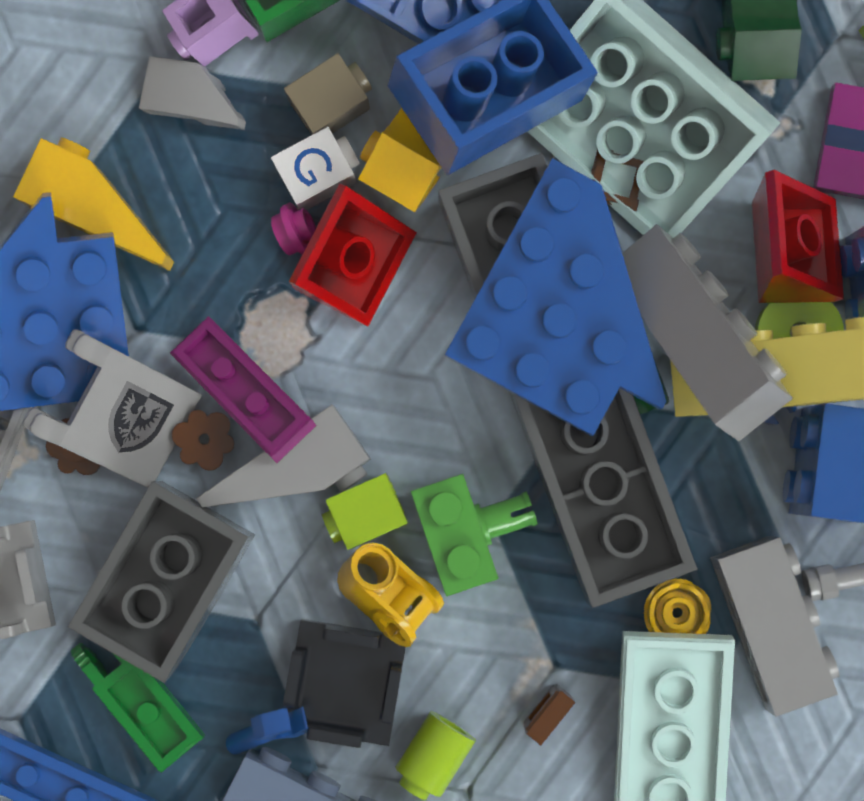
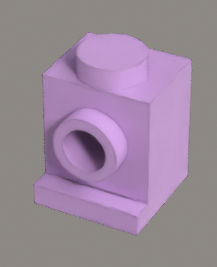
[162,0,259,67]

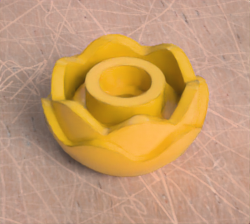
[644,579,711,634]

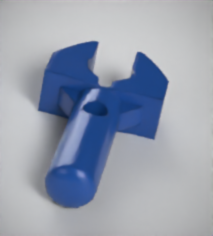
[226,707,308,755]

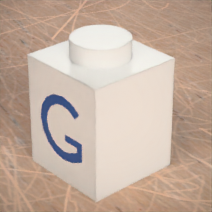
[271,127,360,210]

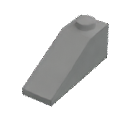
[196,405,371,508]

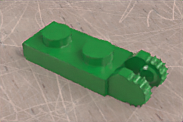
[71,643,206,773]

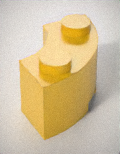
[358,107,442,212]

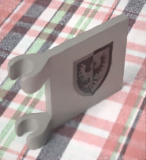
[22,329,202,488]

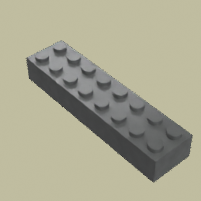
[438,153,697,608]

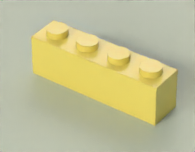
[670,317,864,417]

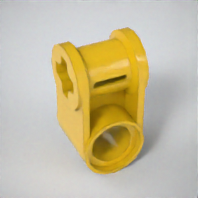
[337,543,444,647]

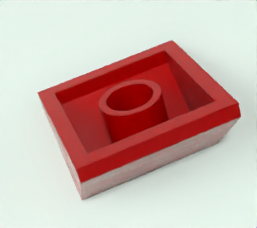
[752,169,844,303]
[289,183,417,327]

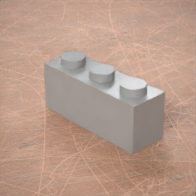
[710,536,839,717]

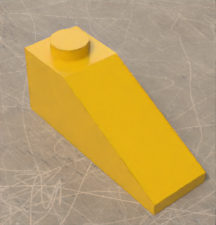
[13,137,174,271]

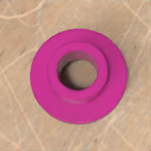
[271,202,316,256]

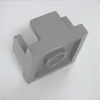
[0,520,56,639]

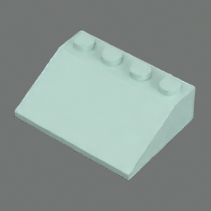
[527,0,780,238]

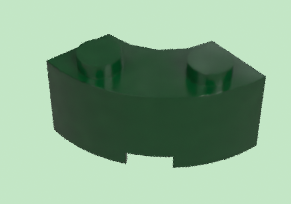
[716,0,802,81]

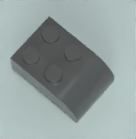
[68,481,255,683]

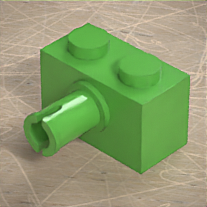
[411,474,538,597]

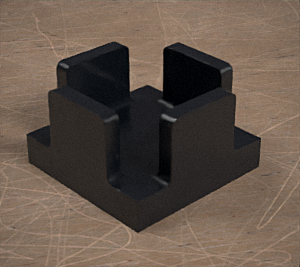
[283,619,406,748]

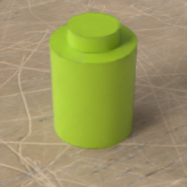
[395,711,476,800]

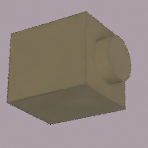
[284,53,372,135]

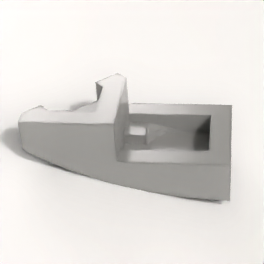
[139,56,246,130]

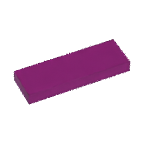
[170,316,317,463]

